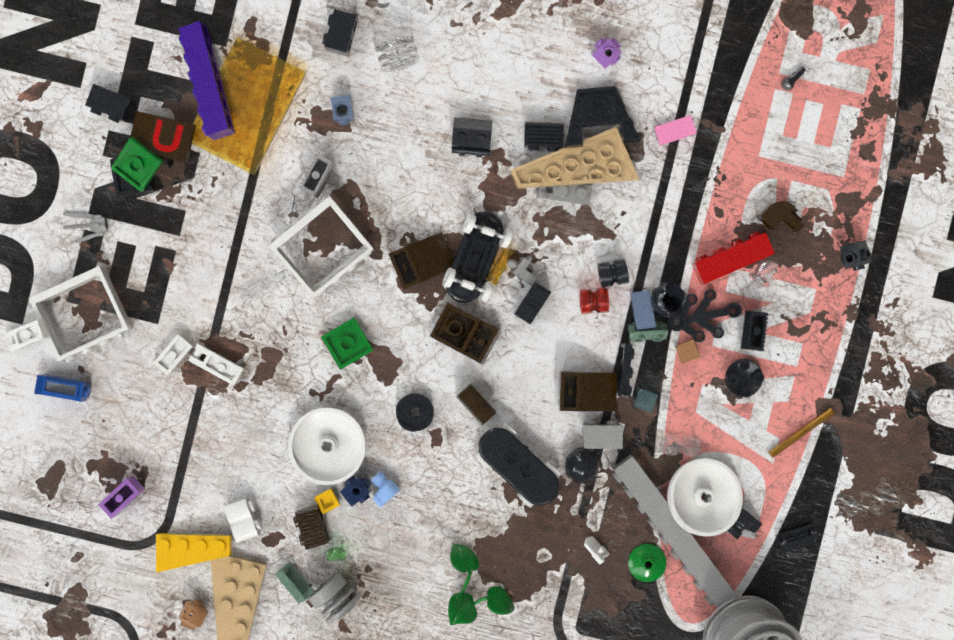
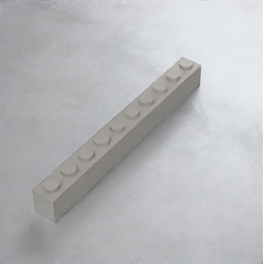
[612,454,738,608]

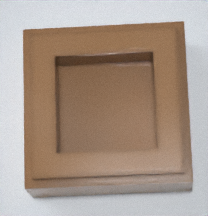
[675,339,700,364]

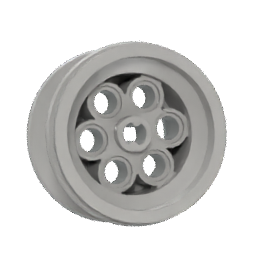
[703,596,802,640]

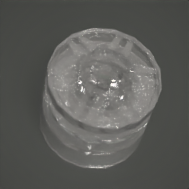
[372,27,420,72]

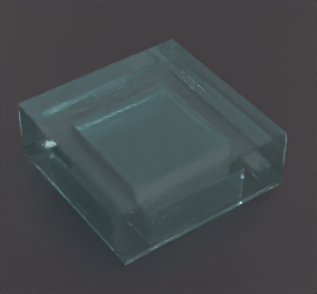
[633,389,658,413]

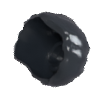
[650,281,686,318]
[565,448,598,484]

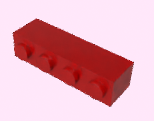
[692,231,775,285]

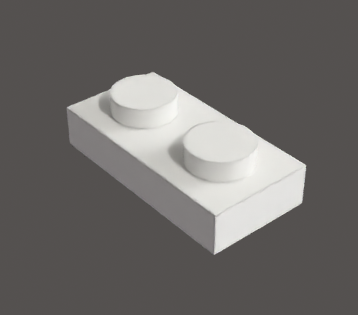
[153,334,194,376]

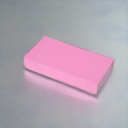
[654,115,697,146]

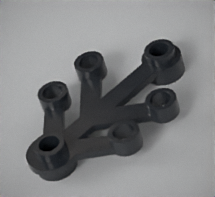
[667,290,742,342]

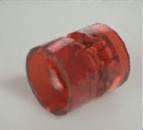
[580,288,609,314]

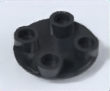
[725,359,764,398]

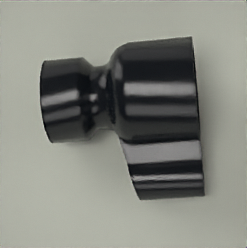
[727,508,762,539]

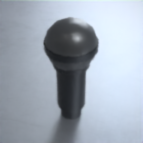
[781,67,806,91]

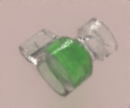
[318,536,346,565]

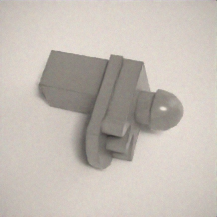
[507,256,537,285]

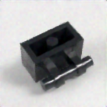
[451,117,493,158]

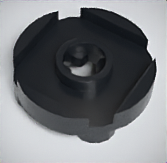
[396,393,434,432]

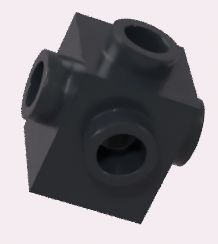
[840,240,872,271]

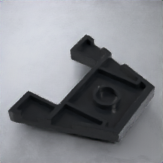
[565,86,641,149]

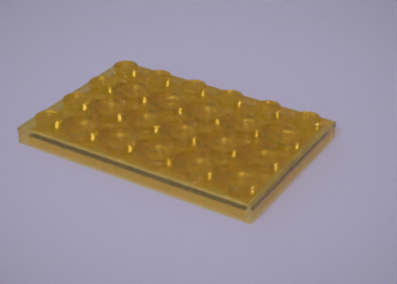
[192,37,307,176]

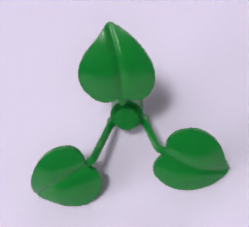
[448,544,515,625]

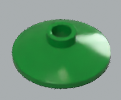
[628,544,666,582]

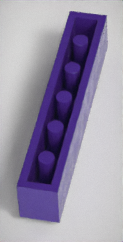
[178,21,235,141]

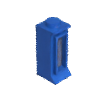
[34,374,91,402]

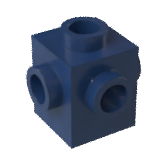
[340,475,371,507]

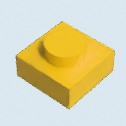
[314,488,341,514]

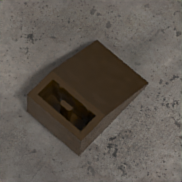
[388,232,454,290]
[558,371,617,412]

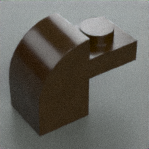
[756,201,804,232]

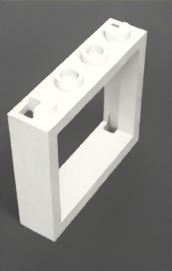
[268,193,373,298]
[29,266,133,363]

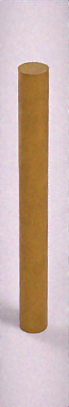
[768,408,835,458]

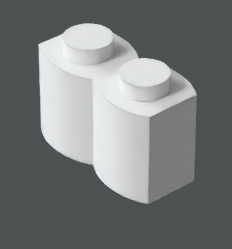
[224,497,262,543]

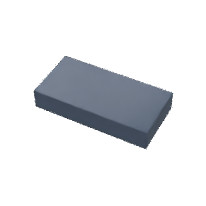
[630,290,656,331]

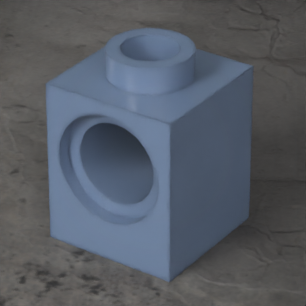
[331,95,355,125]

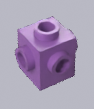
[590,37,622,69]

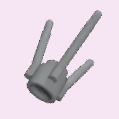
[63,212,108,243]

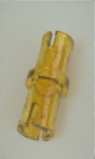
[486,247,515,286]

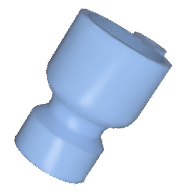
[370,471,400,507]

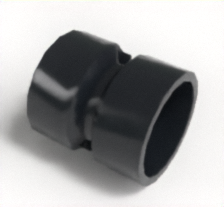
[597,259,629,288]

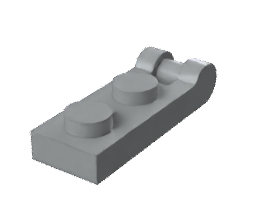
[536,184,592,205]

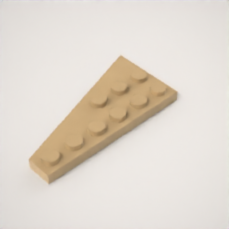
[510,127,639,189]
[211,555,267,640]

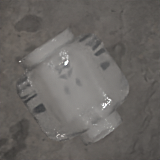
[749,259,778,288]

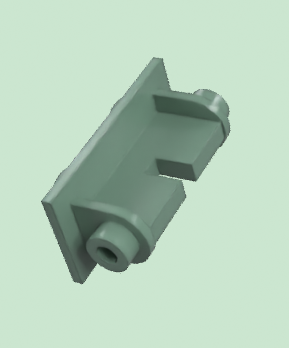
[628,321,668,342]
[275,562,314,604]

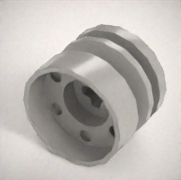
[308,572,360,624]

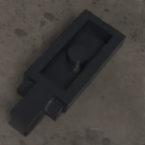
[617,343,635,397]

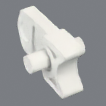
[584,536,610,564]

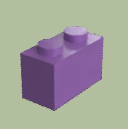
[98,476,146,519]

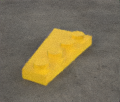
[156,533,232,573]

